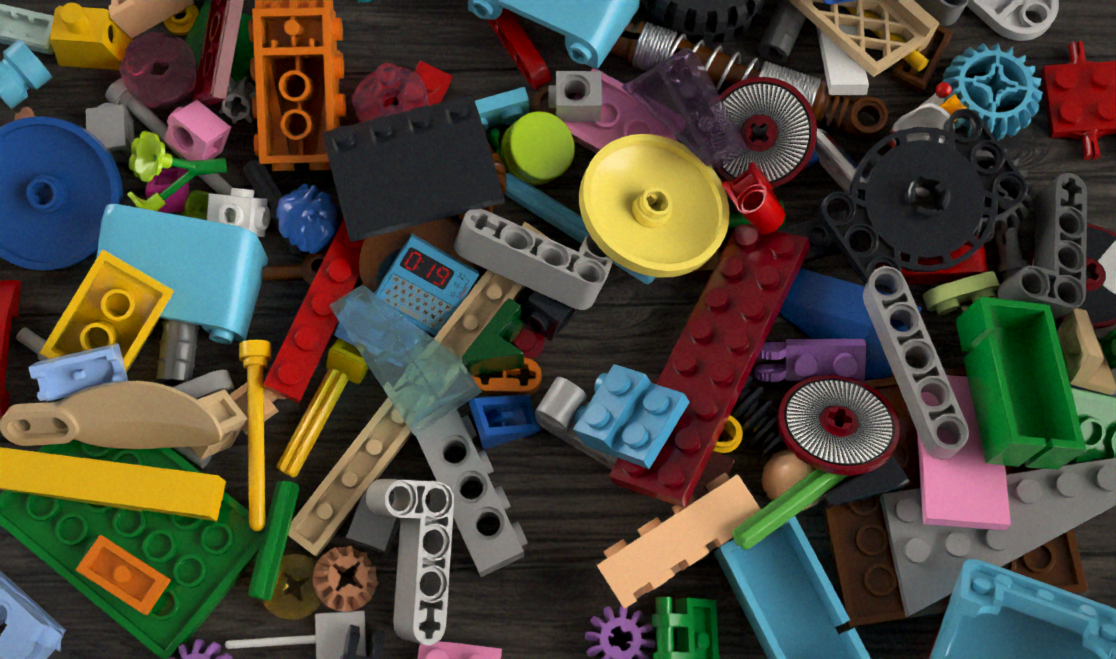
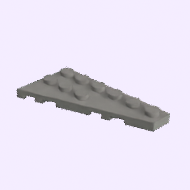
[880,458,1116,617]

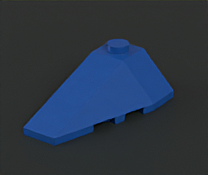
[778,268,922,381]

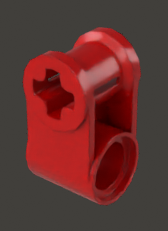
[722,161,785,234]

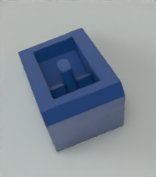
[469,394,541,450]

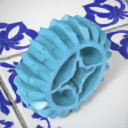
[942,43,1043,141]

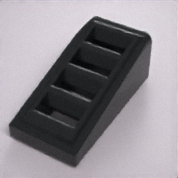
[817,456,910,510]

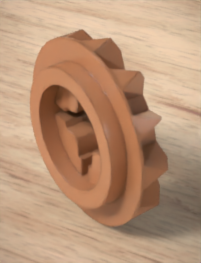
[313,546,379,612]

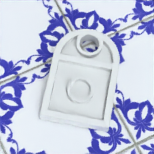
[966,0,1059,41]

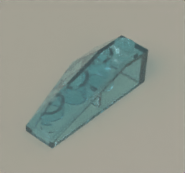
[329,284,481,436]

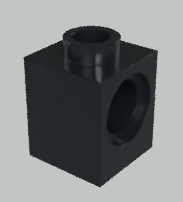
[522,291,579,341]

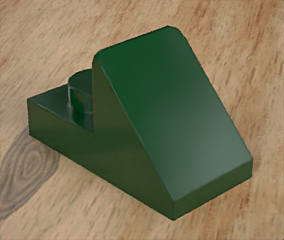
[461,297,525,376]

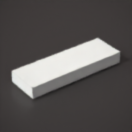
[816,15,869,95]

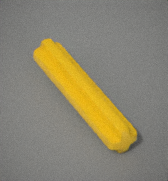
[277,368,348,477]

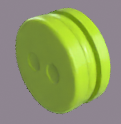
[501,111,575,185]

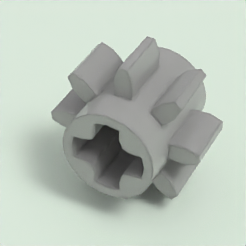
[219,76,256,124]

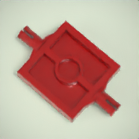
[1041,41,1116,161]

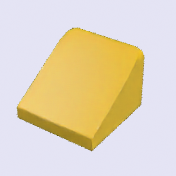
[326,338,376,384]

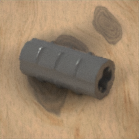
[758,0,807,64]
[156,319,200,386]

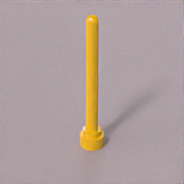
[239,340,271,531]

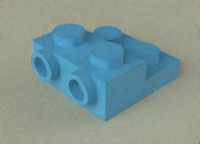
[573,364,689,469]

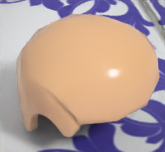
[761,448,823,511]

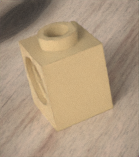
[191,389,248,460]

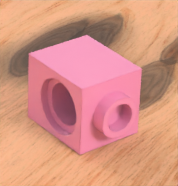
[164,100,231,161]

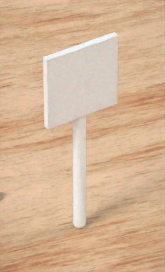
[225,611,366,659]

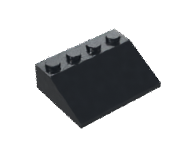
[322,95,505,242]

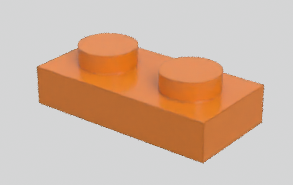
[76,535,171,615]

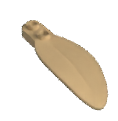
[0,381,223,449]

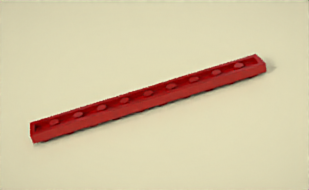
[263,61,453,404]

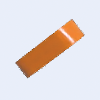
[468,358,542,396]

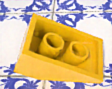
[39,249,175,373]

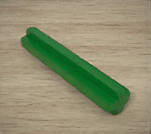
[248,481,299,601]

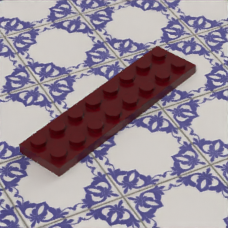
[609,223,810,508]

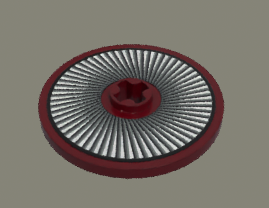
[704,77,817,188]
[778,375,900,475]

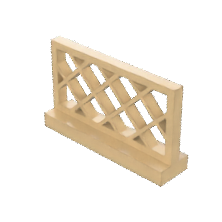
[788,0,939,77]

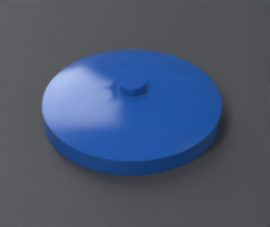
[0,117,123,270]

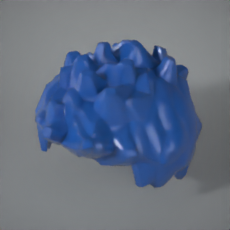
[276,183,339,255]

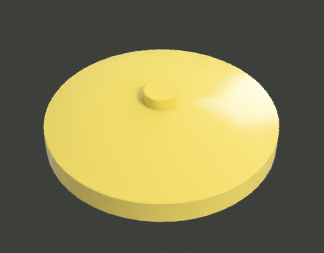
[579,134,730,277]

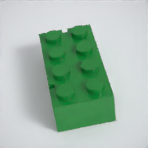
[955,297,1087,470]

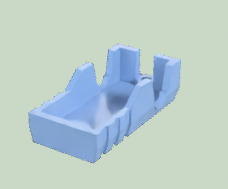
[0,570,66,659]

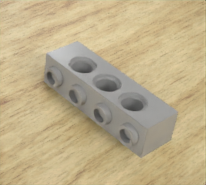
[412,407,528,577]

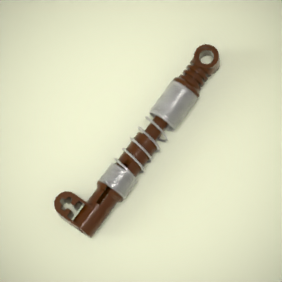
[609,21,888,142]

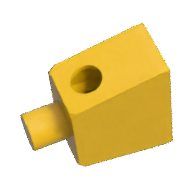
[50,3,133,71]

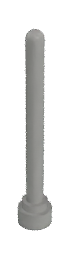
[105,77,233,195]

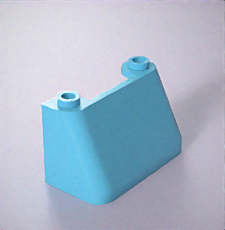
[468,0,640,69]
[96,204,268,344]
[929,559,1116,659]

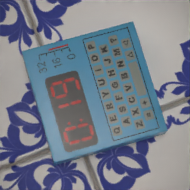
[372,233,479,336]

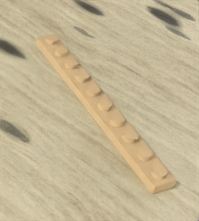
[288,222,549,557]

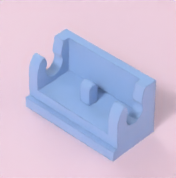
[28,343,128,402]

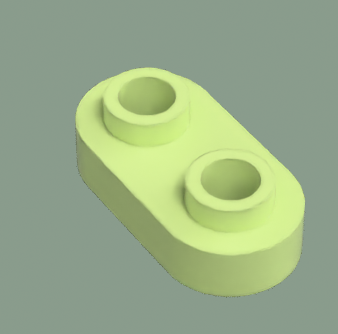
[922,271,1000,315]

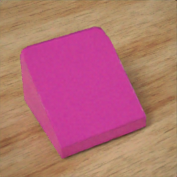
[145,167,189,213]

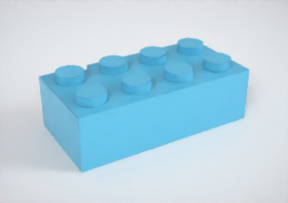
[714,516,871,659]

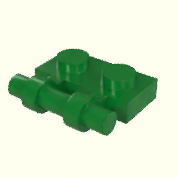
[652,597,719,659]

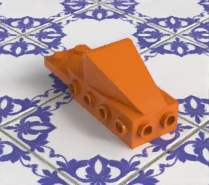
[248,0,346,171]

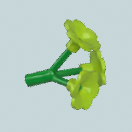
[127,131,227,211]

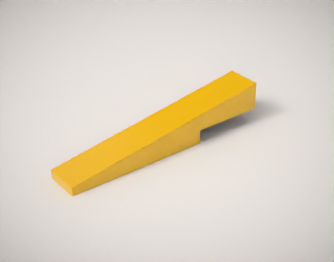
[0,447,226,521]

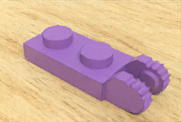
[754,339,866,382]

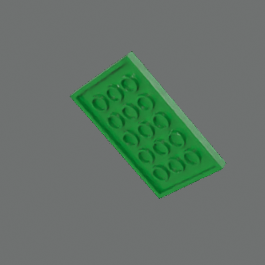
[0,439,266,659]

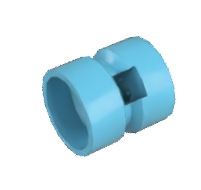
[0,39,53,109]

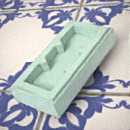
[0,4,54,55]

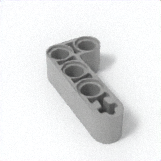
[454,209,613,310]
[535,377,618,469]
[365,479,454,645]

